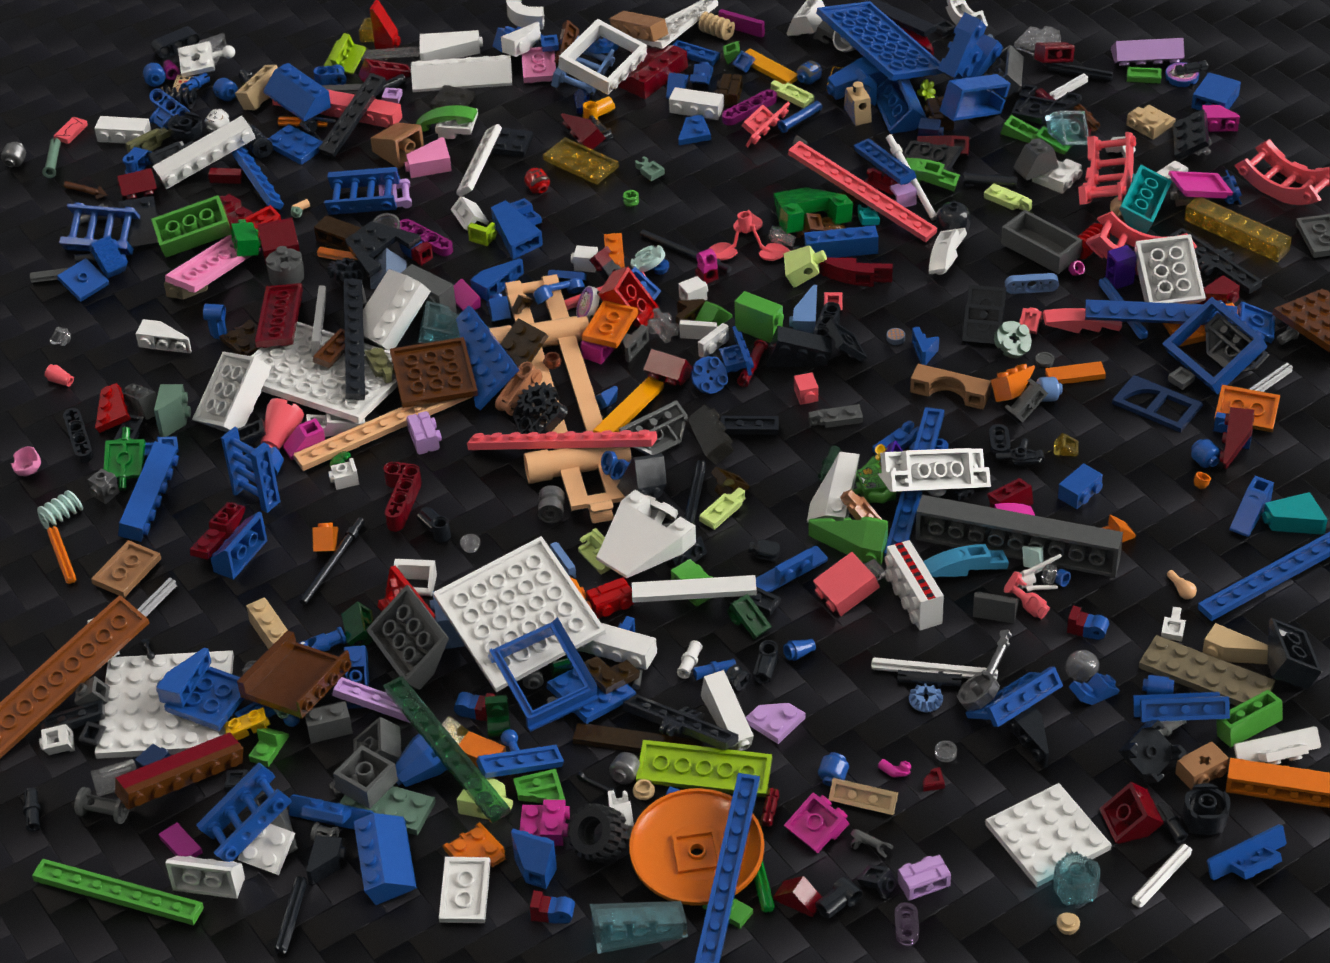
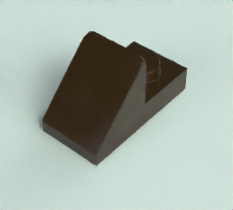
[676,299,706,332]
[711,467,750,496]

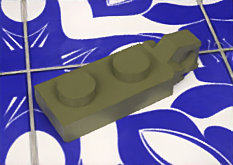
[125,127,171,153]
[364,348,394,384]

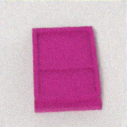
[1168,171,1233,198]

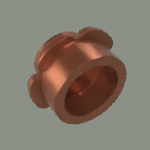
[543,352,562,369]

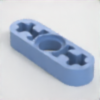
[1005,273,1059,294]

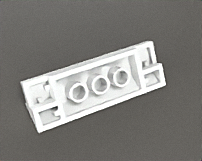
[411,55,512,92]
[878,448,991,492]

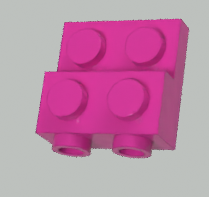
[784,792,849,854]
[520,800,570,846]

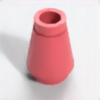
[44,364,74,387]

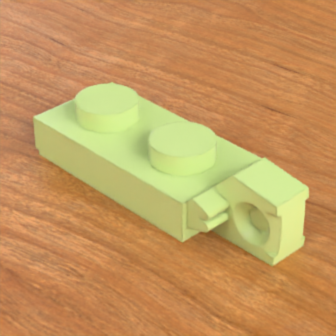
[771,80,814,108]
[984,183,1032,212]
[699,487,746,530]

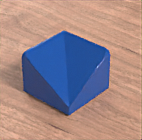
[595,386,618,410]

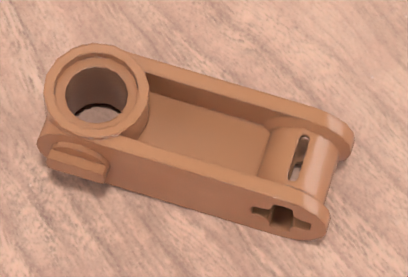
[495,361,543,416]

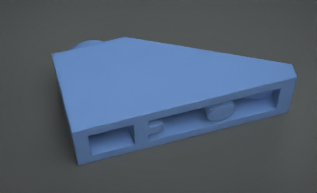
[789,285,817,334]

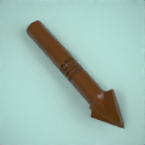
[64,181,108,199]

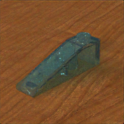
[418,301,490,343]

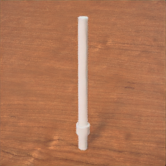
[886,135,936,221]

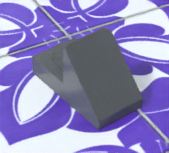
[620,325,649,362]

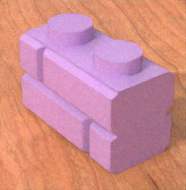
[406,411,442,455]
[897,855,951,901]

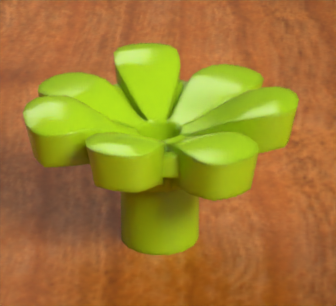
[917,79,936,101]

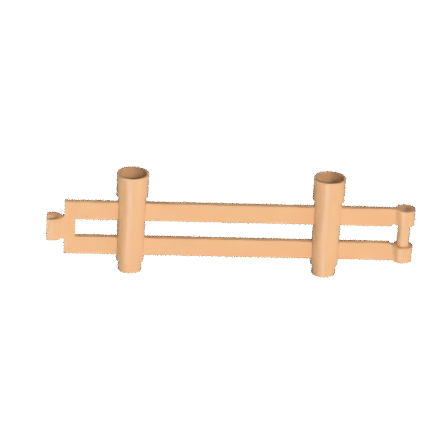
[489,274,632,523]

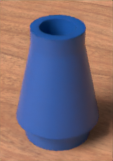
[783,639,816,661]

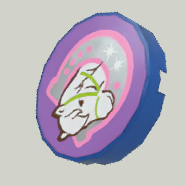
[1165,62,1199,87]

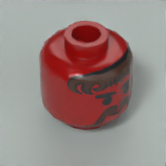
[524,168,550,194]

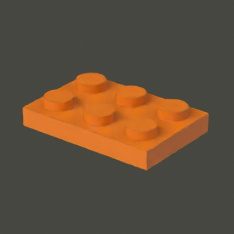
[582,300,638,349]
[1214,385,1280,432]

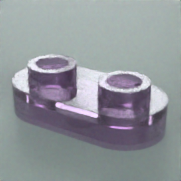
[895,903,919,946]

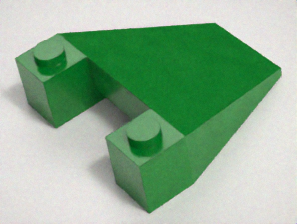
[774,187,853,233]

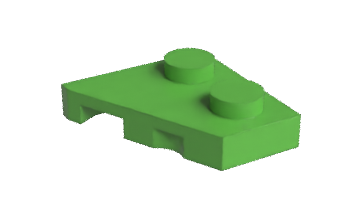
[513,769,565,804]

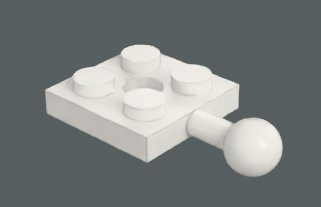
[178,41,235,77]

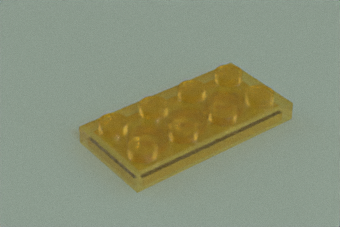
[543,137,619,184]

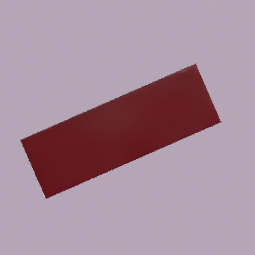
[208,168,244,184]

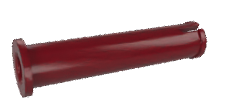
[737,340,768,387]

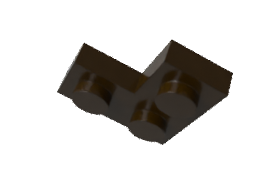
[584,656,640,694]

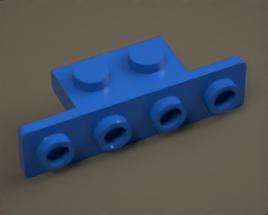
[719,326,754,376]
[755,546,828,593]
[289,794,374,830]
[1207,824,1287,880]

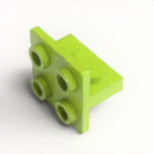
[324,33,366,75]

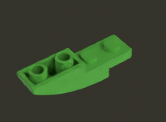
[905,158,960,191]

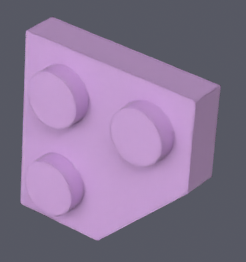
[745,703,805,744]

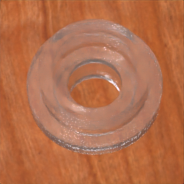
[460,534,480,553]

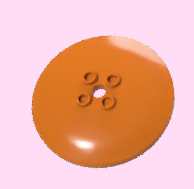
[629,788,764,905]

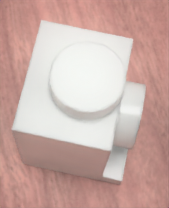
[328,458,359,490]
[39,724,75,755]

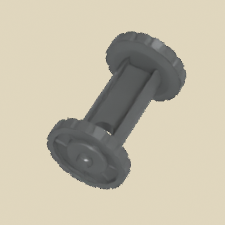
[74,787,129,824]

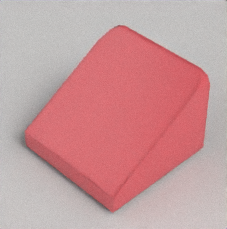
[824,292,842,311]

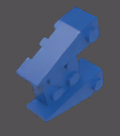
[938,12,1003,80]

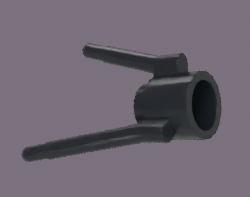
[299,116,335,141]

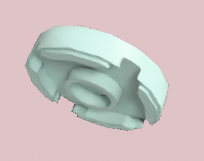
[630,245,665,272]

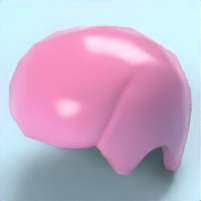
[11,446,41,477]

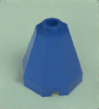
[395,734,447,787]

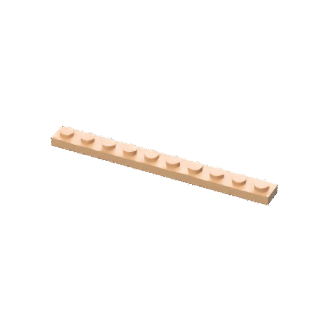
[294,397,472,471]

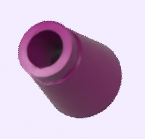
[163,60,180,80]

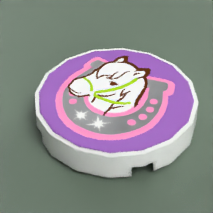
[576,286,600,321]

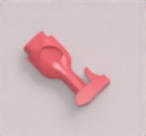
[1004,571,1050,619]

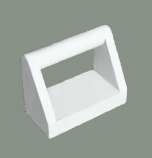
[394,559,437,596]

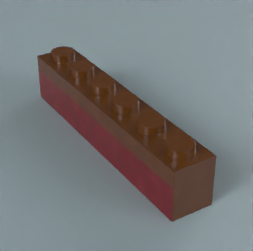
[115,732,244,809]

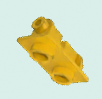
[224,707,271,741]

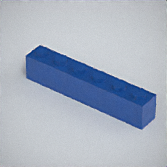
[118,441,179,542]

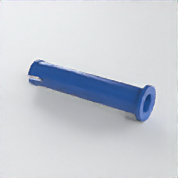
[777,101,822,133]

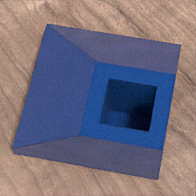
[511,829,557,889]

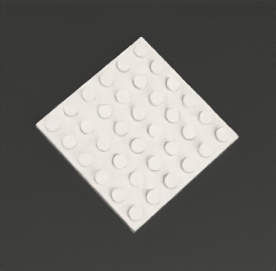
[433,536,606,692]
[95,650,234,759]

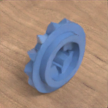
[909,683,943,712]

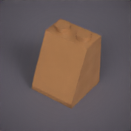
[371,123,424,169]

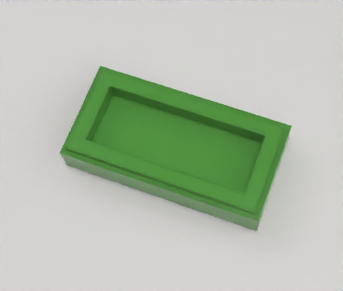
[1127,67,1161,83]

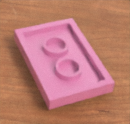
[522,47,556,83]

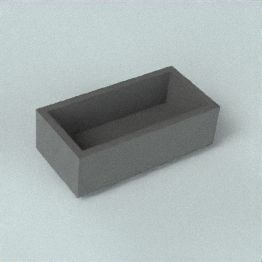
[1001,210,1082,274]

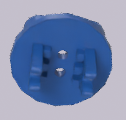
[691,356,728,394]

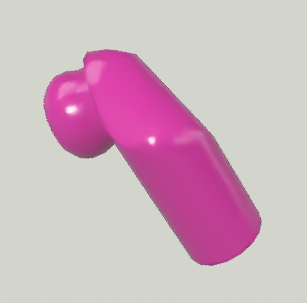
[878,759,911,777]

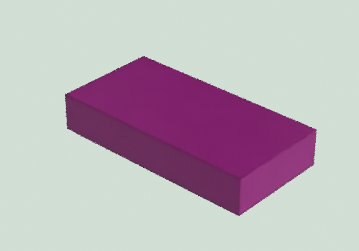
[159,823,202,858]

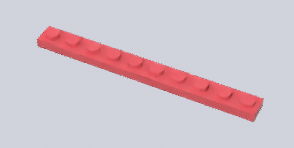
[788,141,937,242]
[467,430,657,450]

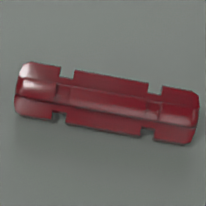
[760,788,779,827]

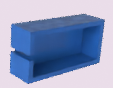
[940,74,1011,121]

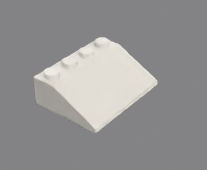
[1134,234,1206,304]
[363,269,431,351]
[192,351,271,432]

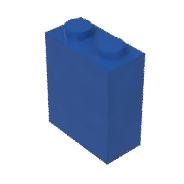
[1192,73,1241,110]

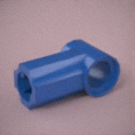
[203,304,227,339]

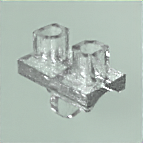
[647,308,680,343]

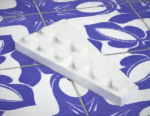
[635,0,718,49]

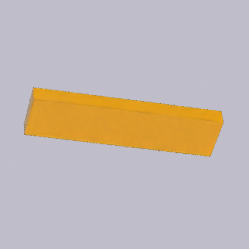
[745,48,798,84]

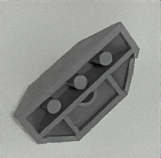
[1205,312,1270,374]
[618,400,688,456]

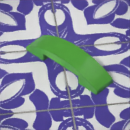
[416,105,478,132]

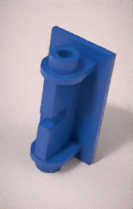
[1221,170,1242,204]

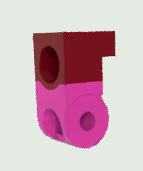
[695,248,718,284]

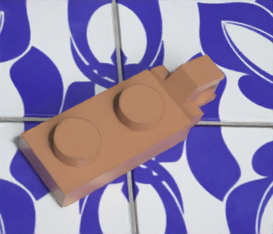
[840,489,881,520]

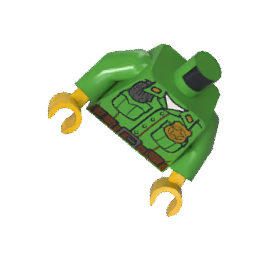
[853,444,902,504]

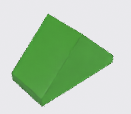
[695,301,732,327]

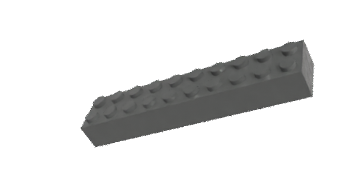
[916,495,1123,578]

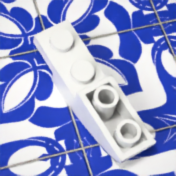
[929,228,967,275]

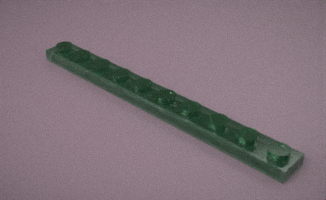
[384,676,511,823]

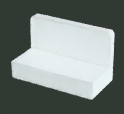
[451,196,489,231]

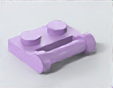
[378,179,412,208]

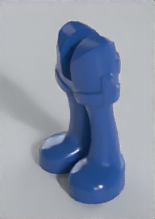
[601,451,632,480]

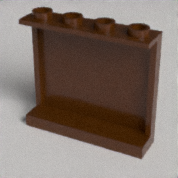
[237,630,352,719]

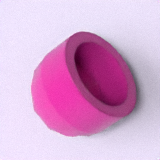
[1068,260,1085,276]

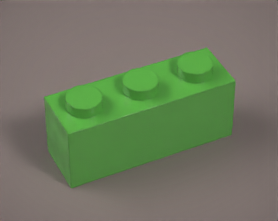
[1216,690,1282,748]

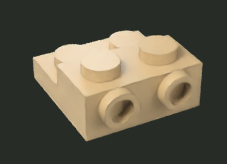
[1126,105,1176,139]

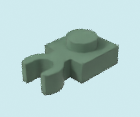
[635,156,665,181]

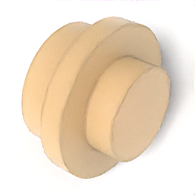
[633,779,655,800]
[1057,912,1080,935]

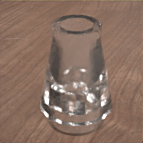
[768,226,796,247]

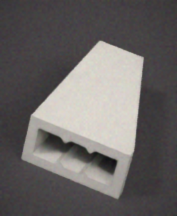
[420,30,483,61]
[701,670,754,751]

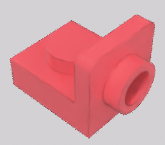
[1019,307,1042,334]

